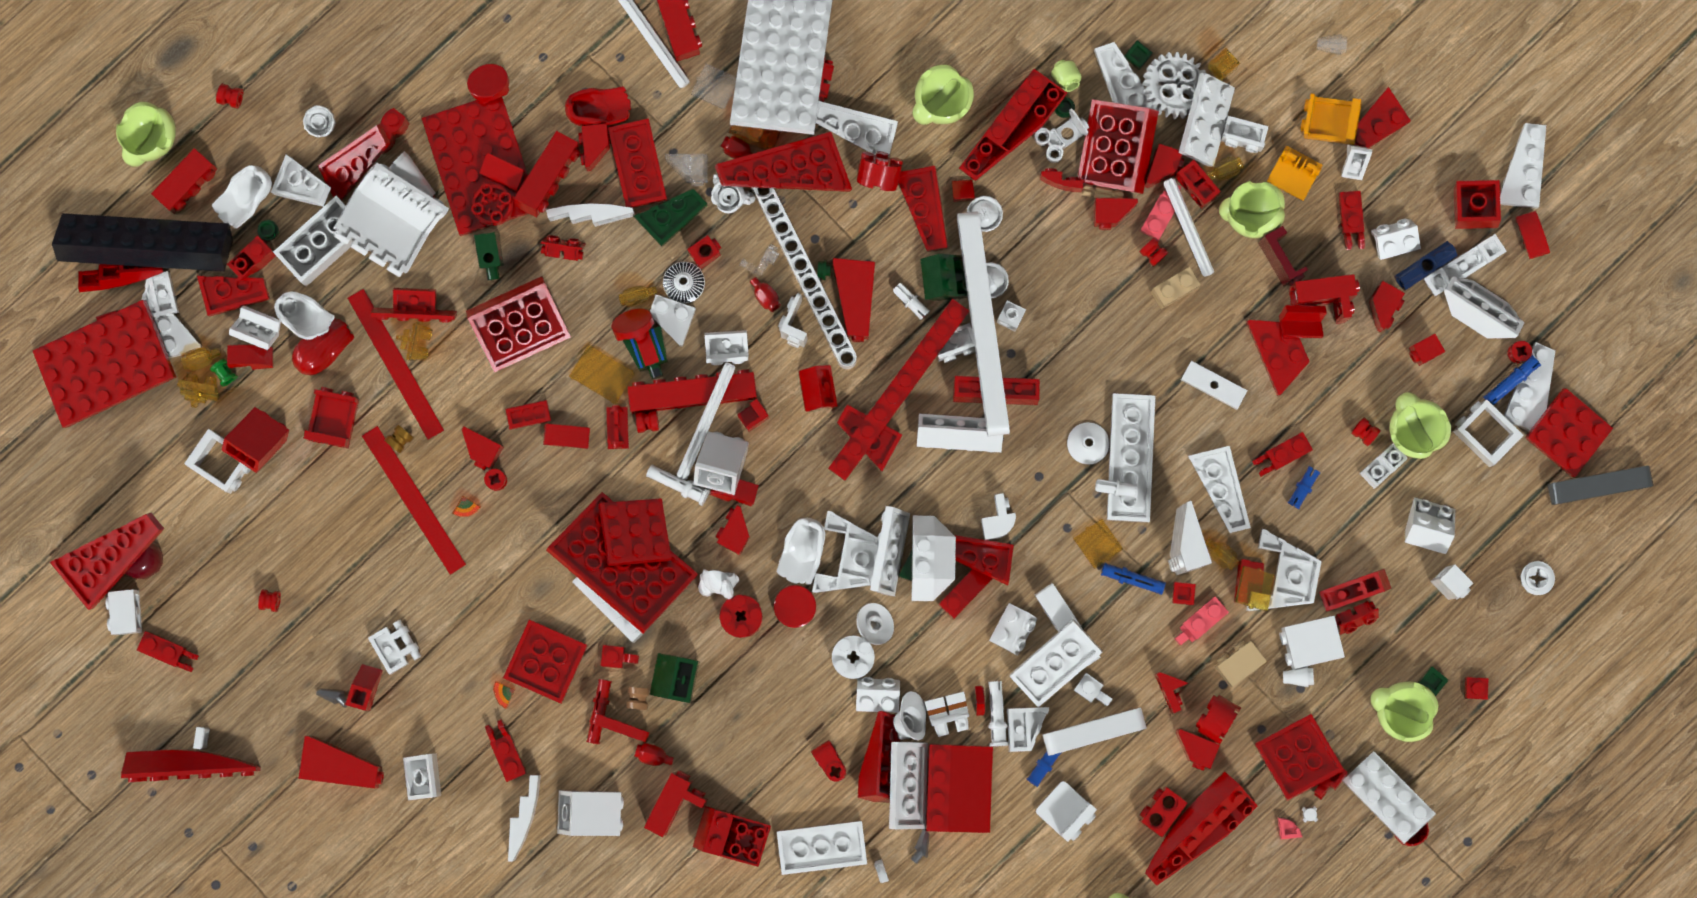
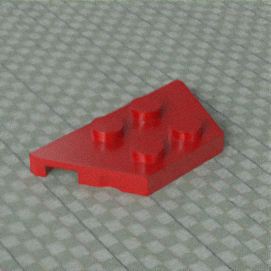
[1246,320,1310,396]

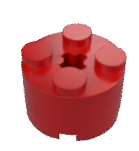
[857,151,903,191]
[719,595,763,638]
[1196,695,1241,744]

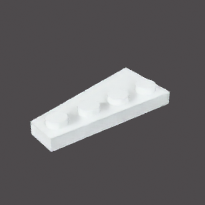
[816,101,898,156]
[1503,342,1555,431]

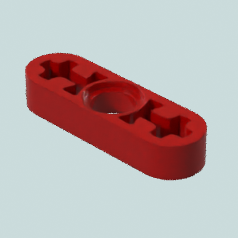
[589,712,650,742]

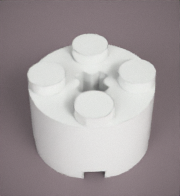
[832,636,875,679]

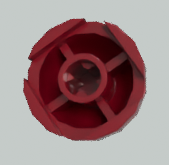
[125,541,163,579]

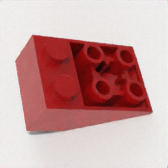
[693,805,771,867]

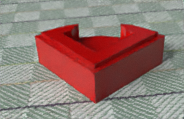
[975,686,985,716]

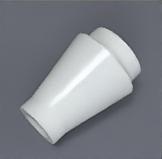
[1283,666,1314,687]

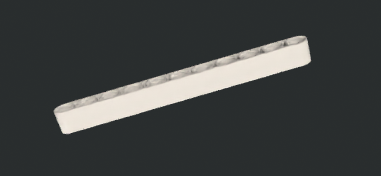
[751,187,857,369]
[957,211,1010,437]

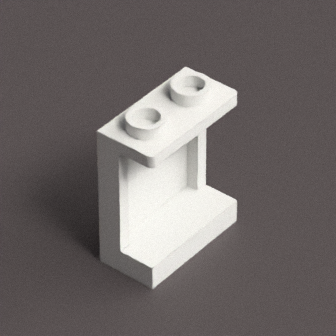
[1279,616,1345,669]

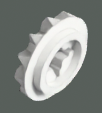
[1520,561,1555,595]

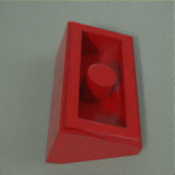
[479,152,526,192]

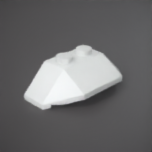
[1444,277,1524,338]
[912,515,956,601]

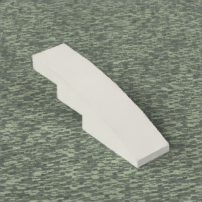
[546,204,635,227]
[1035,583,1101,668]
[508,775,541,862]

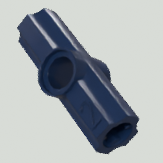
[1394,241,1458,291]

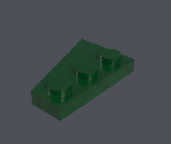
[633,189,708,247]

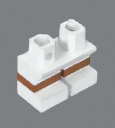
[924,692,969,737]

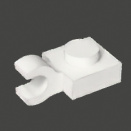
[1074,673,1112,706]

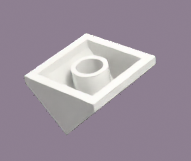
[403,753,442,800]

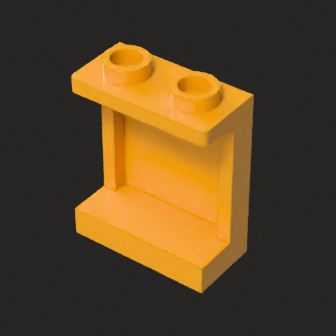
[1301,93,1362,145]

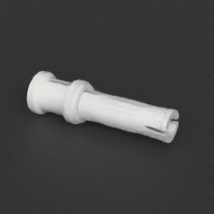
[646,464,710,506]
[988,681,1009,747]

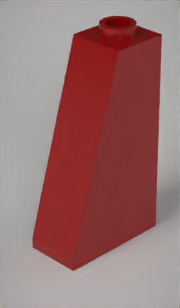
[833,258,875,342]
[298,736,384,789]

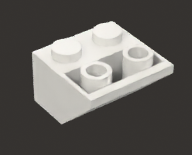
[1405,498,1455,554]

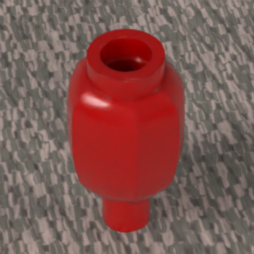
[720,136,753,159]
[750,277,781,312]
[634,743,674,766]

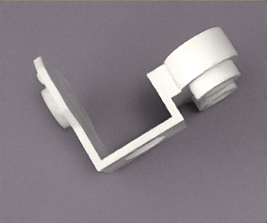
[1034,108,1089,163]

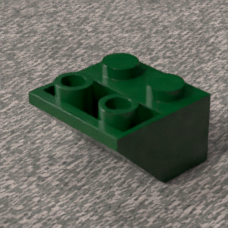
[920,254,968,301]
[649,653,700,703]

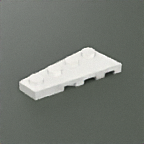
[1094,42,1162,115]
[1500,123,1546,209]
[1188,446,1251,533]

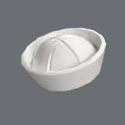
[967,196,1003,232]
[986,262,1009,298]

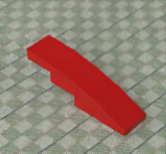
[78,264,163,293]

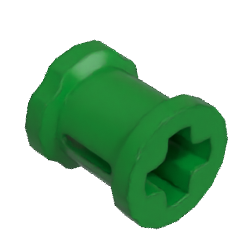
[210,359,238,387]

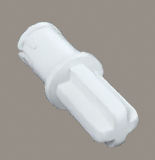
[893,283,930,320]
[1095,479,1138,498]

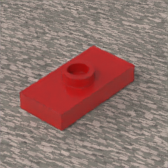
[505,400,552,430]

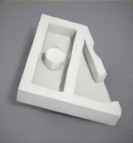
[650,295,696,347]

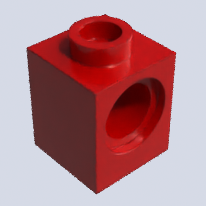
[687,235,721,270]
[1409,334,1446,366]

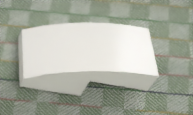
[1360,443,1408,489]

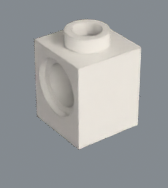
[997,300,1026,332]

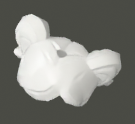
[711,174,756,214]
[698,569,739,600]

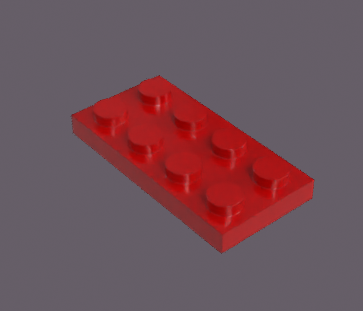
[608,118,667,208]

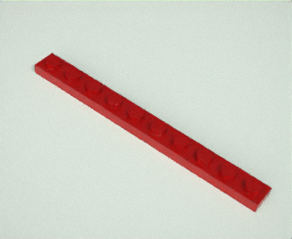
[828,299,970,481]

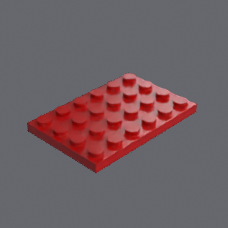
[421,96,528,236]
[32,300,177,428]
[546,492,698,634]

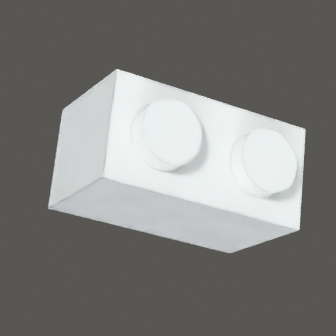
[1430,565,1473,600]
[105,590,142,635]

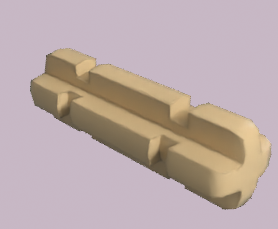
[1082,184,1124,198]

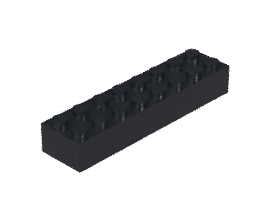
[52,213,233,272]

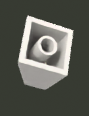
[694,431,749,495]
[557,790,624,836]

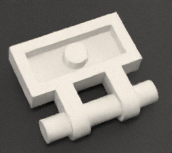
[368,620,421,675]

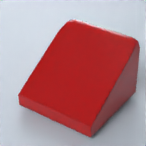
[952,179,975,202]

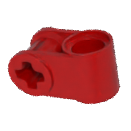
[811,740,846,782]

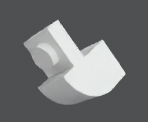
[981,493,1016,540]

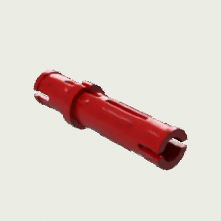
[586,679,612,745]

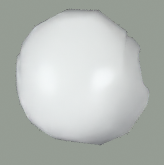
[303,105,336,138]

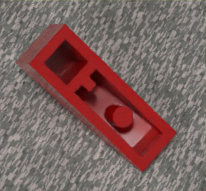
[938,569,993,620]
[1319,569,1392,612]

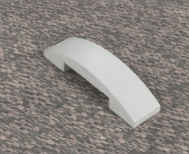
[1423,234,1507,296]

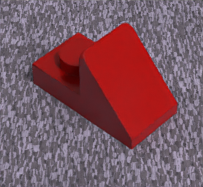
[1154,672,1188,713]

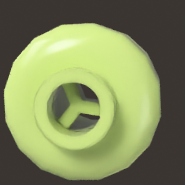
[1051,60,1082,92]

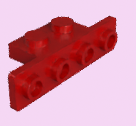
[370,288,457,323]

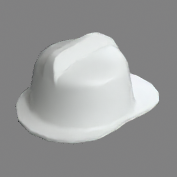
[893,691,926,740]

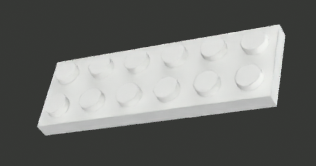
[1107,393,1155,523]

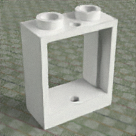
[1453,400,1524,467]
[184,429,251,494]

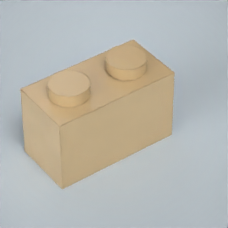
[1151,267,1200,310]
[1215,640,1267,687]

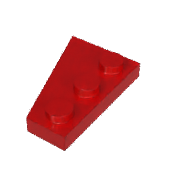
[1355,87,1411,148]
[197,276,270,317]
[837,405,903,472]
[954,535,1014,586]

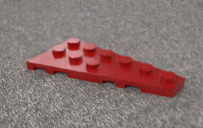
[715,132,852,192]
[50,513,164,610]

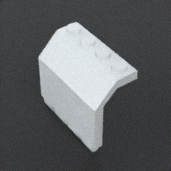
[333,163,449,277]

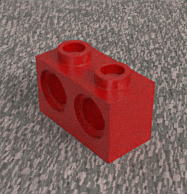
[1175,160,1221,209]
[1139,787,1187,837]

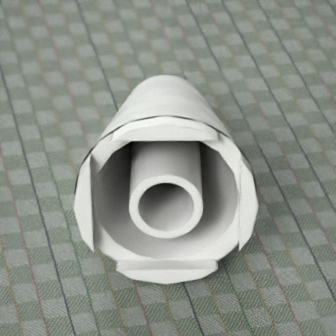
[389,151,435,199]

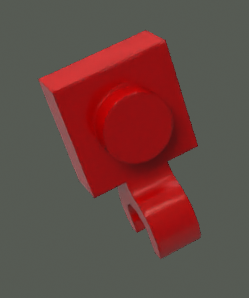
[601,645,639,669]
[1314,769,1348,800]

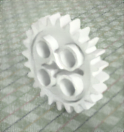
[1142,52,1206,119]

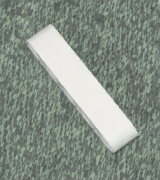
[1043,708,1147,756]

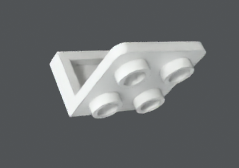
[778,293,807,348]
[1036,781,1097,842]

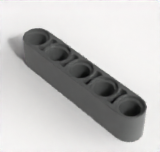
[1547,465,1654,505]

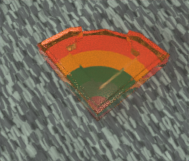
[452,496,481,517]
[493,681,515,709]

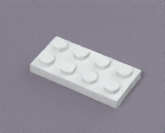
[1179,73,1235,167]
[870,506,910,597]
[1010,619,1102,707]
[889,742,928,829]
[1343,751,1436,844]
[777,821,867,875]

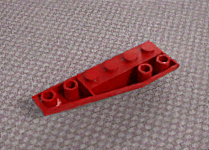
[959,69,1067,181]
[121,750,261,782]
[1145,771,1258,886]

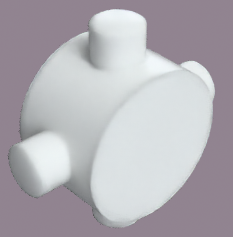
[1302,806,1318,823]

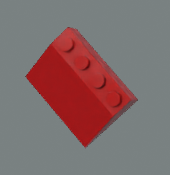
[1078,99,1159,194]
[466,276,571,373]
[926,744,993,833]

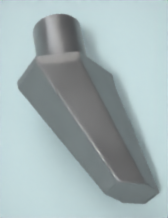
[316,689,347,708]
[911,829,930,864]

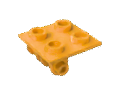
[1266,145,1323,201]

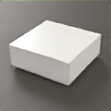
[193,727,210,749]

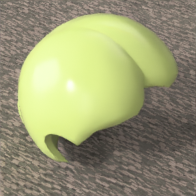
[912,65,974,125]
[116,102,176,167]
[1219,181,1285,239]
[1389,392,1451,459]
[1370,681,1439,742]

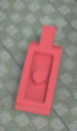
[1140,184,1181,241]
[1175,596,1229,645]

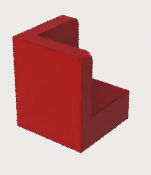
[737,399,769,432]

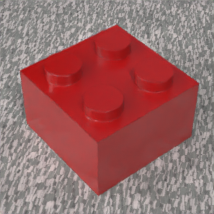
[1454,180,1501,229]

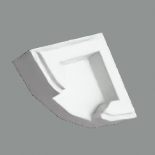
[874,859,889,883]

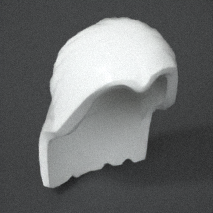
[212,165,272,228]
[274,291,334,340]
[777,517,825,584]

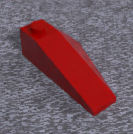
[857,711,900,803]

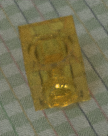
[1207,48,1240,81]

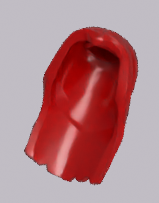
[565,86,631,126]
[291,317,354,375]

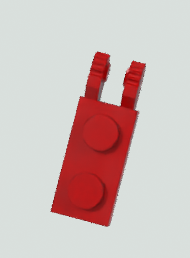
[1338,191,1365,250]
[1252,432,1313,477]
[136,631,199,672]
[485,719,527,782]

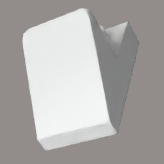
[1341,144,1372,180]

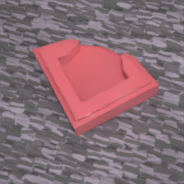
[1277,818,1302,839]

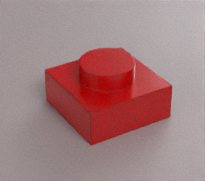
[1172,582,1196,606]
[1465,677,1489,700]

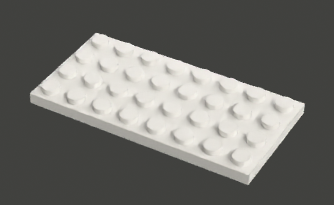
[730,0,832,135]

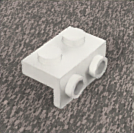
[1221,116,1269,153]
[1371,219,1421,260]
[229,306,281,350]
[937,323,975,363]
[705,330,749,365]
[989,603,1037,656]
[856,677,900,713]

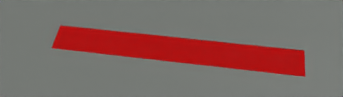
[347,289,444,440]
[362,426,466,575]

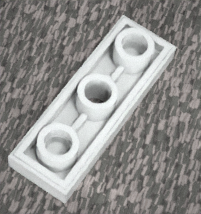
[1181,361,1248,410]

